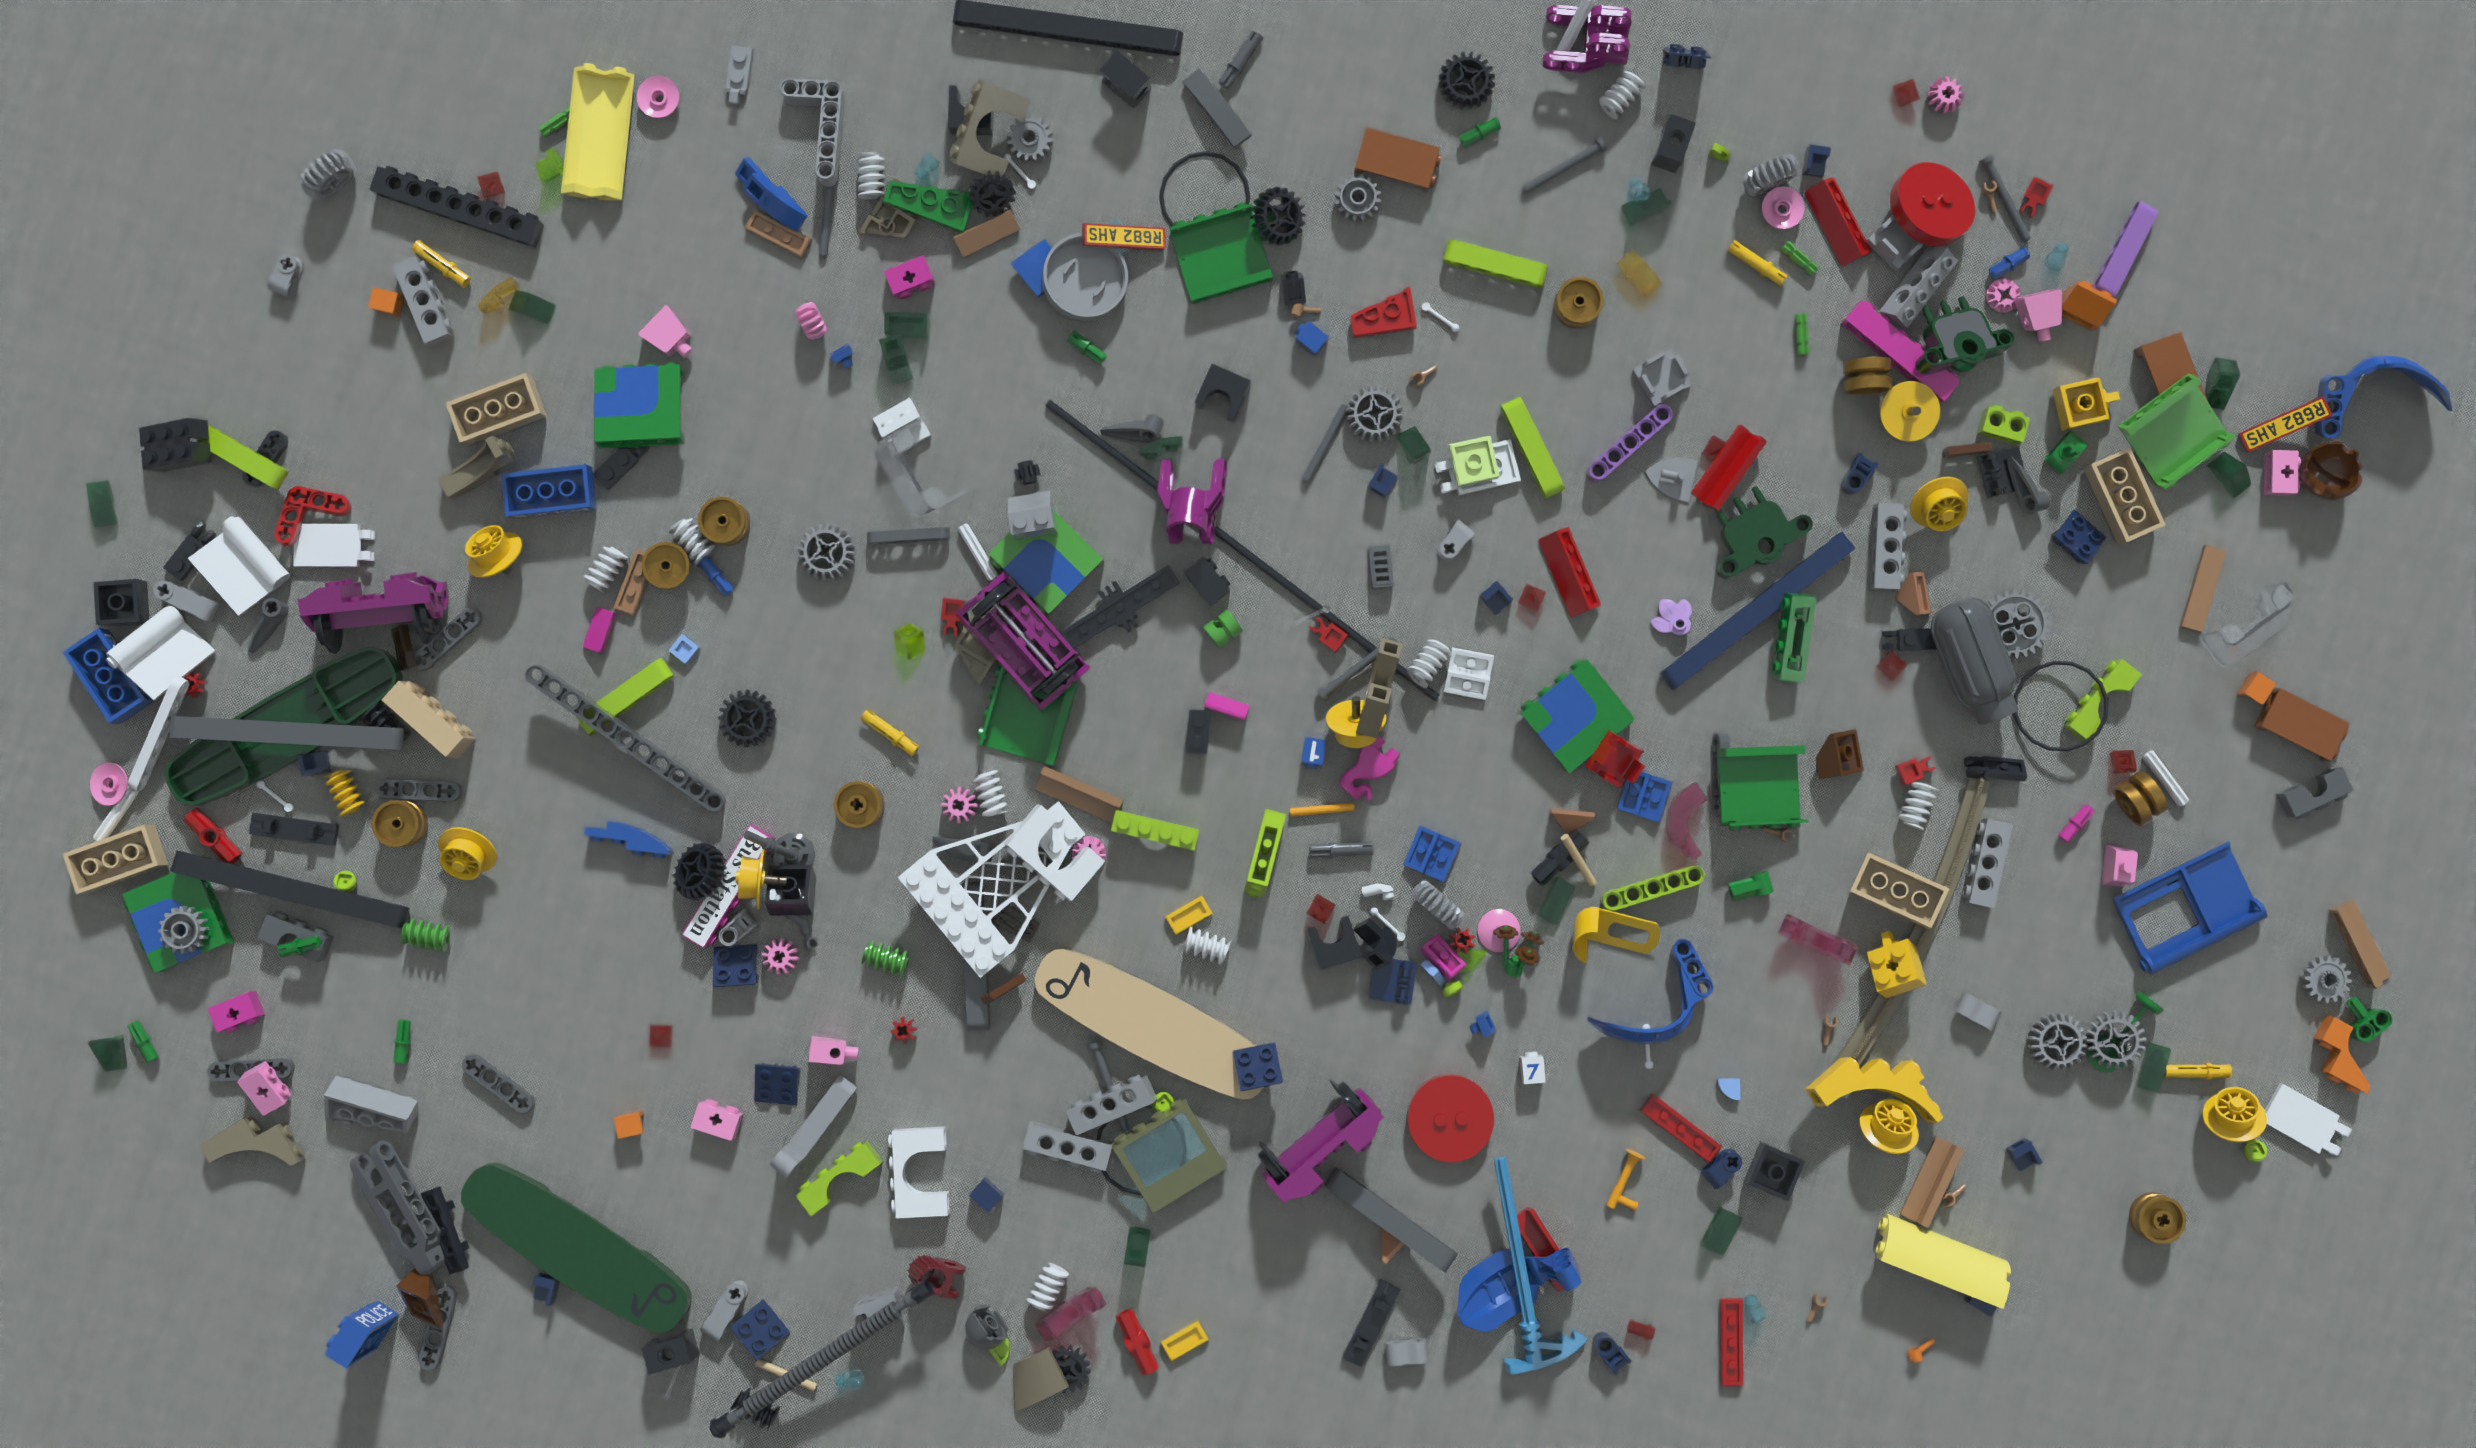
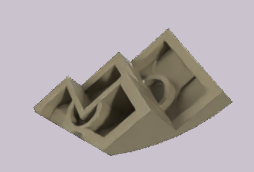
[859,177,920,238]
[1014,1347,1069,1412]

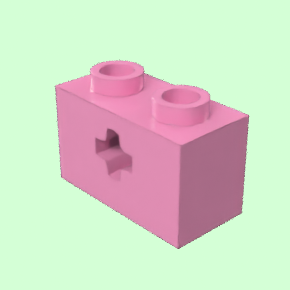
[2264,450,2301,496]
[237,1061,291,1116]
[690,1099,743,1141]

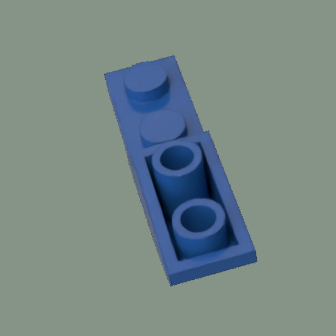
[735,157,808,231]
[584,821,673,858]

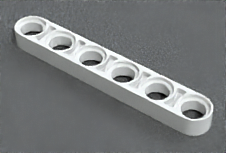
[128,676,189,792]

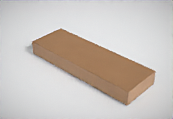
[953,209,1020,257]
[745,210,812,258]
[613,549,648,616]

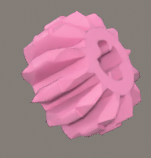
[1927,76,1965,114]
[795,302,828,340]
[941,787,978,823]
[762,938,799,975]

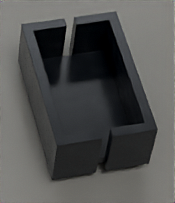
[139,418,211,472]

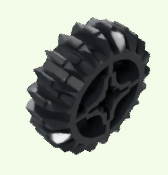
[1438,51,1495,110]
[1250,187,1307,246]
[718,689,777,747]
[672,843,727,901]

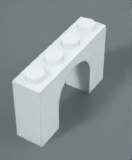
[1003,804,1105,901]
[888,1126,950,1218]

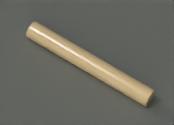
[1561,834,1597,886]
[755,1359,817,1392]

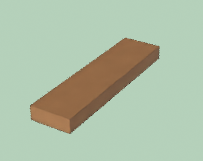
[2179,545,2227,633]

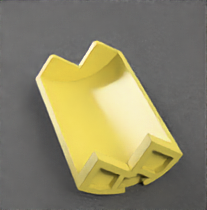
[561,63,635,201]
[1875,1213,2011,1309]

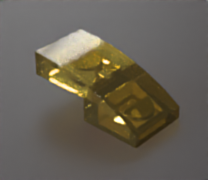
[1616,250,1663,297]
[478,277,520,314]

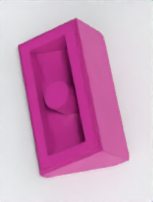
[583,607,617,654]
[1204,693,1249,721]
[1420,933,1467,982]

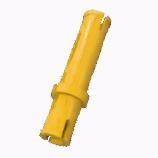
[411,240,471,288]
[1727,240,1788,287]
[860,709,920,757]
[2162,1063,2232,1080]

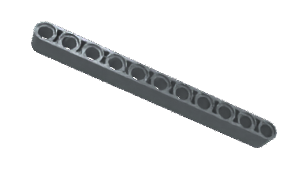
[525,665,726,811]
[169,716,404,750]

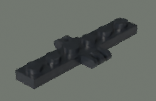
[1060,564,1180,649]

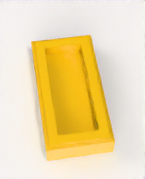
[1165,895,1213,935]
[1161,1320,1209,1362]

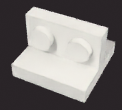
[873,398,931,456]

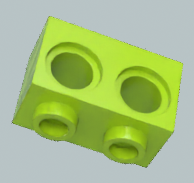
[1977,405,2030,445]

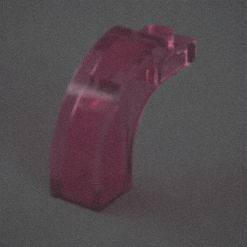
[1666,782,1707,859]
[1778,914,1858,966]
[1034,1286,1107,1343]

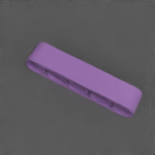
[2093,201,2159,298]
[1586,404,1673,482]

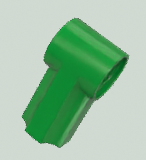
[1728,871,1774,901]

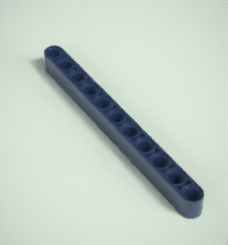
[1659,532,1855,690]

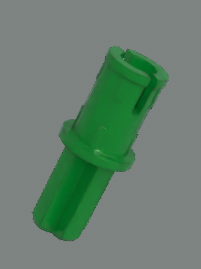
[1459,117,1501,147]
[1067,330,1107,364]
[278,936,322,958]
[393,1019,411,1063]
[127,1021,159,1063]

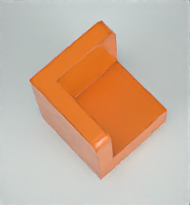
[368,287,405,317]
[2237,672,2277,704]
[614,1110,644,1139]

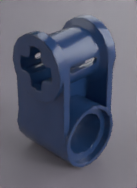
[1841,452,1878,495]
[1701,1149,1742,1189]
[1593,1332,1632,1375]

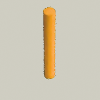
[1290,802,1355,817]

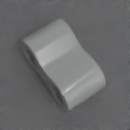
[1955,993,2002,1031]
[1385,1338,1428,1366]

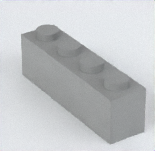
[324,1076,418,1133]

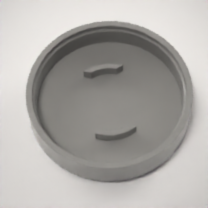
[1041,233,1128,321]

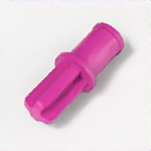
[2057,804,2094,844]

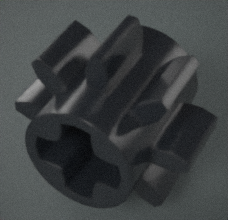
[1014,460,1041,485]

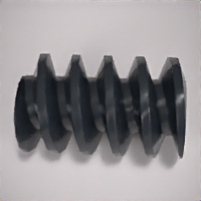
[362,702,411,742]
[730,1388,780,1431]

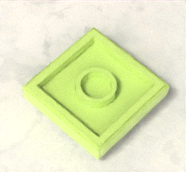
[1448,436,1500,487]

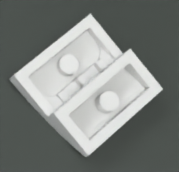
[1444,647,1494,700]

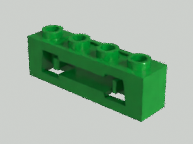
[1771,592,1817,682]

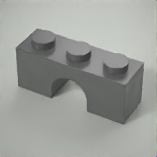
[2276,767,2354,819]
[257,911,334,962]

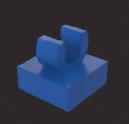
[830,343,853,369]
[1469,1010,1496,1037]

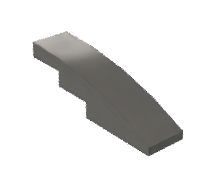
[1183,69,1252,149]

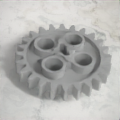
[1988,589,2052,659]

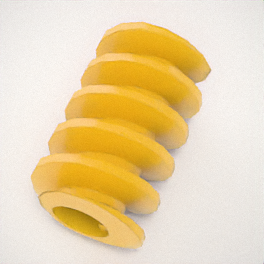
[323,769,365,817]

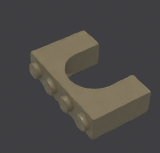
[949,79,1031,177]
[1356,638,1403,738]

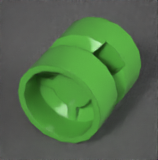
[1203,609,1243,649]

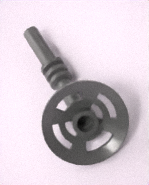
[744,831,815,865]

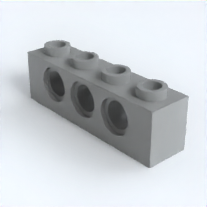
[1880,246,1958,328]
[392,256,454,347]
[1869,503,1907,591]
[1962,819,2013,909]
[1066,1074,1157,1136]
[1022,1121,1113,1173]

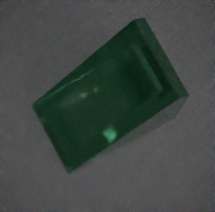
[508,290,556,325]
[1396,426,1431,465]
[2207,452,2252,498]
[88,1035,127,1072]
[1124,1226,1151,1267]

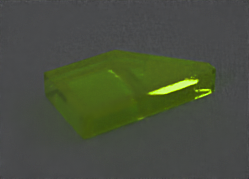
[1455,950,1486,973]

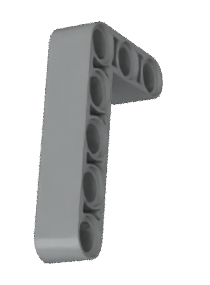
[780,78,845,187]
[770,1075,858,1178]

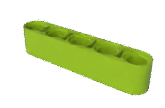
[1442,239,1548,288]
[1500,396,1565,499]
[196,425,289,490]
[576,658,674,736]
[1600,865,1705,911]

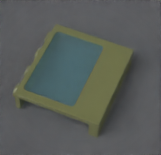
[1112,1098,1227,1213]

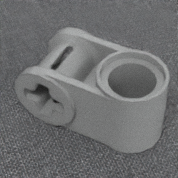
[267,254,304,298]
[1437,520,1475,561]
[719,908,760,948]

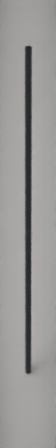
[1045,400,1440,701]

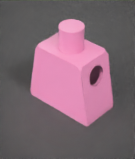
[2014,289,2062,341]
[638,305,692,358]
[2101,845,2138,887]
[808,1036,858,1065]

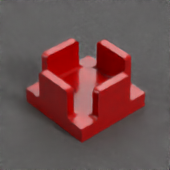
[1586,730,1645,788]

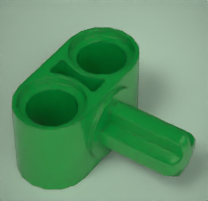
[2044,430,2088,475]
[2346,997,2393,1042]

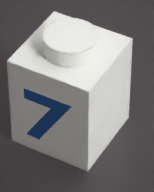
[1520,1051,1546,1084]

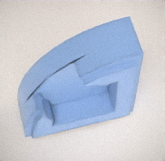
[1420,960,1446,986]
[1717,1078,1740,1100]

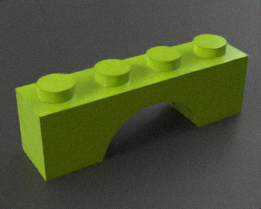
[2063,659,2142,742]
[1111,810,1200,851]
[796,1141,883,1216]

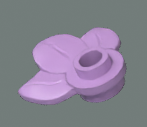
[1651,599,1692,636]

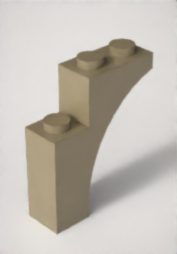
[437,435,515,500]
[199,1116,305,1166]

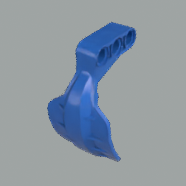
[2315,355,2453,438]
[1587,939,1714,1045]
[1458,1247,1582,1332]

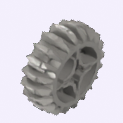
[299,149,356,200]
[1742,154,1800,196]
[1346,385,1404,443]
[797,523,856,581]
[1411,880,1465,930]
[2085,1010,2147,1069]
[2027,1013,2088,1071]

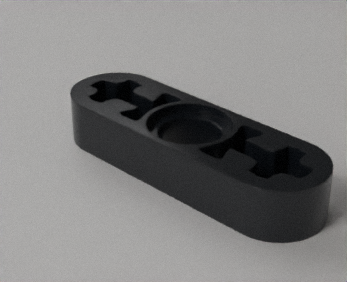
[243,430,288,487]

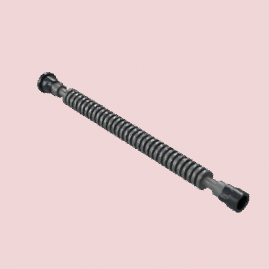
[709,1280,934,1439]

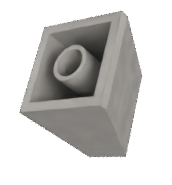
[1007,491,1058,540]

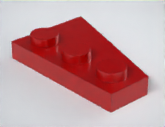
[1350,287,1417,338]

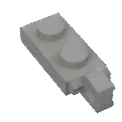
[725,45,754,107]

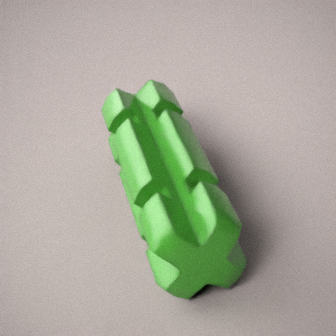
[539,106,570,137]
[1781,241,1819,276]
[1795,313,1810,356]

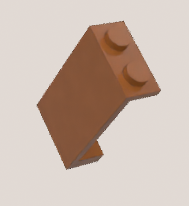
[1354,127,1442,193]
[2134,332,2208,401]
[2254,688,2350,762]

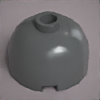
[965,1305,1008,1350]

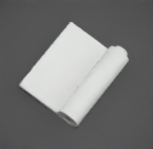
[188,516,290,616]
[106,604,216,701]

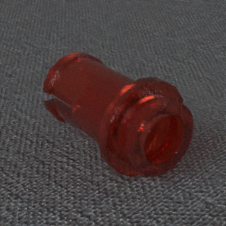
[1626,1319,1656,1341]

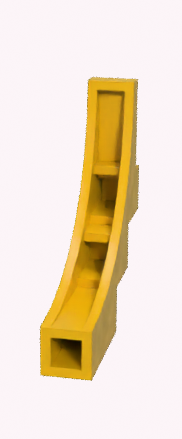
[1804,1057,1944,1123]

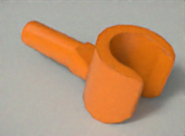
[1908,1338,1936,1363]

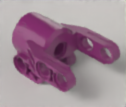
[1542,5,1632,73]
[1157,459,1227,544]

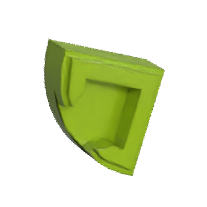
[1708,143,1731,162]
[989,1337,1010,1367]

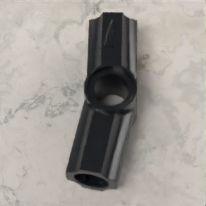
[1530,829,1589,886]

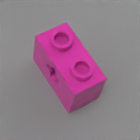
[884,255,935,299]
[207,991,265,1034]

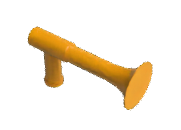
[1606,1148,1646,1211]

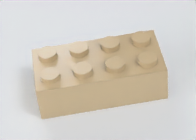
[446,373,547,446]
[2083,447,2166,545]
[382,681,475,758]
[63,825,169,894]
[1849,852,1949,930]

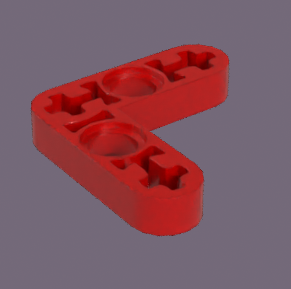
[274,486,351,547]

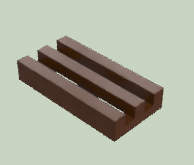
[1943,442,1992,458]
[981,974,1026,1004]

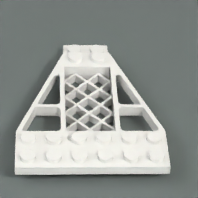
[897,801,1085,978]

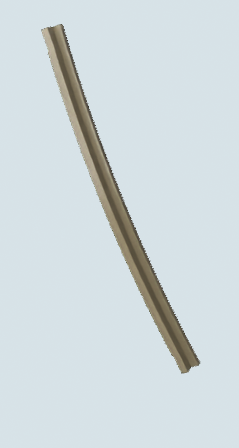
[1830,777,1991,1066]

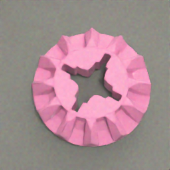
[1986,278,2021,313]
[1072,836,1106,861]

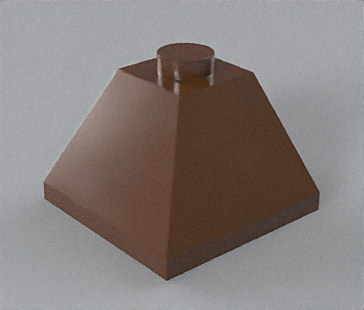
[1815,729,1864,779]
[396,1268,443,1329]

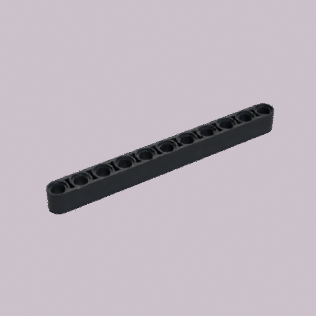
[952,0,1184,56]
[170,850,410,928]

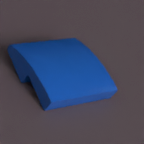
[1011,240,1052,297]
[1617,772,1673,823]
[1403,825,1462,883]

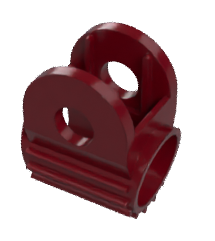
[907,1255,967,1299]

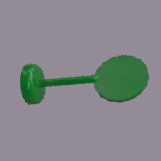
[2087,991,2164,1072]

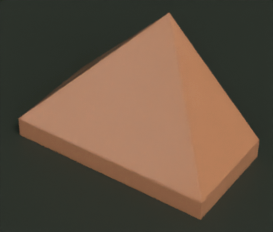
[1895,572,1931,615]
[1549,809,1595,836]
[1380,1227,1404,1264]

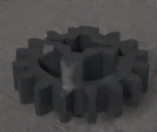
[969,170,1016,217]
[1052,1344,1091,1393]

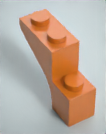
[2314,1016,2370,1095]

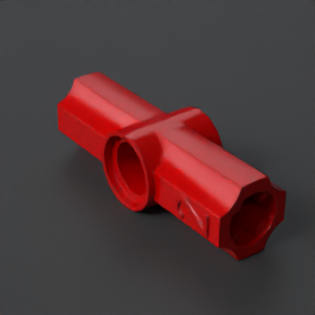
[183,807,243,864]
[1115,1308,1159,1376]

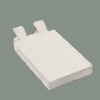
[1435,439,1521,496]
[293,524,375,567]
[2265,1083,2352,1156]

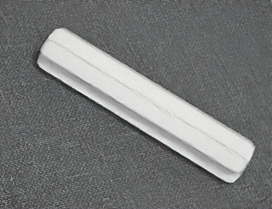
[1557,0,1595,52]
[958,523,998,581]
[2142,751,2189,807]
[93,787,138,841]

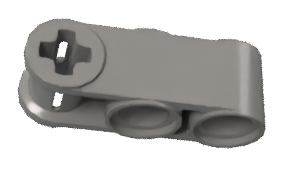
[154,581,220,622]
[700,1280,749,1342]

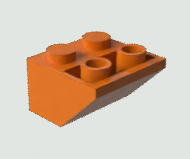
[2062,281,2117,331]

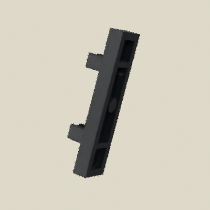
[249,813,340,846]
[421,1186,470,1275]
[1342,1279,1400,1367]

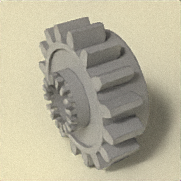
[1006,114,1053,163]
[1335,174,1381,223]
[158,906,210,954]
[2301,956,2352,1003]

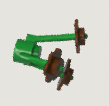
[1493,925,1544,978]

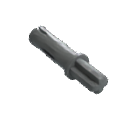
[1218,30,1263,89]
[1309,841,1373,859]

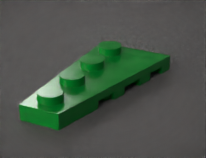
[882,181,972,233]

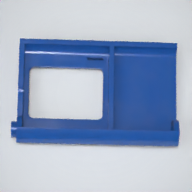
[2113,841,2268,975]

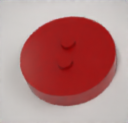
[1890,162,1975,247]
[1407,1074,1494,1162]

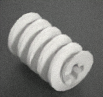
[1599,71,1646,119]
[858,152,885,200]
[668,518,715,565]
[583,546,629,593]
[1407,639,1451,688]
[973,770,1008,817]
[1899,782,1939,830]
[1184,927,1231,965]
[1027,1263,1069,1312]

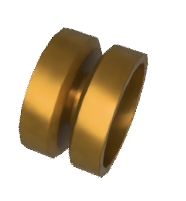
[1553,276,1604,329]
[1843,357,1892,395]
[698,496,750,546]
[641,542,690,590]
[2113,771,2168,826]
[833,781,885,828]
[372,800,428,847]
[2128,1192,2186,1244]

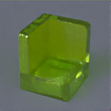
[536,148,564,183]
[893,623,925,660]

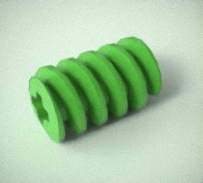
[400,918,450,952]
[861,940,909,978]

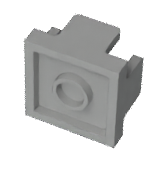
[1866,215,1924,271]
[1632,349,1691,407]
[852,1286,906,1323]

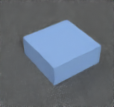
[669,634,700,664]

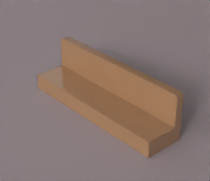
[1036,766,1123,823]
[2329,900,2391,989]
[1900,1137,1964,1228]

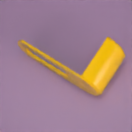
[1572,907,1660,963]

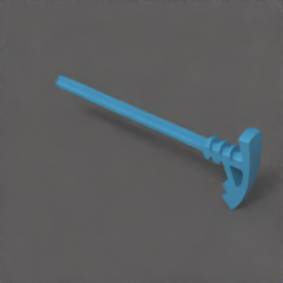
[1494,1156,1588,1374]

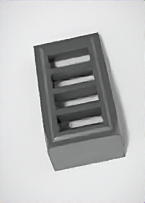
[1368,545,1394,589]

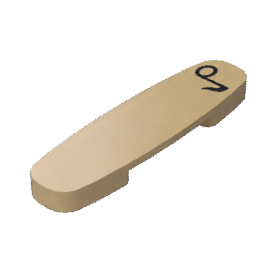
[1035,948,1263,1100]

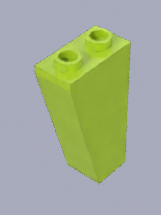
[1243,809,1286,898]

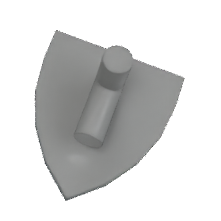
[1645,458,1698,502]

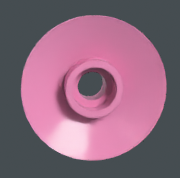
[637,76,680,118]
[1762,187,1805,229]
[90,763,128,805]
[1477,909,1520,952]

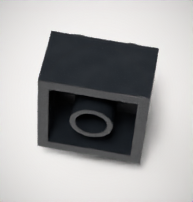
[93,579,149,627]
[764,865,817,916]
[1744,1141,1805,1202]

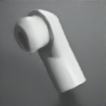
[1362,883,1394,900]

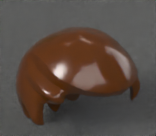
[2300,441,2362,501]

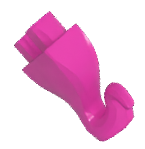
[1339,735,1400,801]

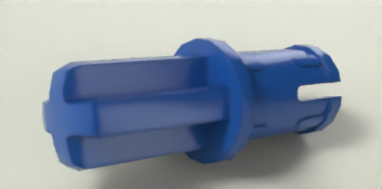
[1988,247,2030,279]
[698,556,734,596]

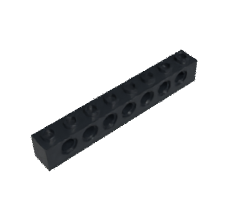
[369,165,544,248]

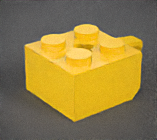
[2052,378,2120,431]
[1867,931,1927,998]

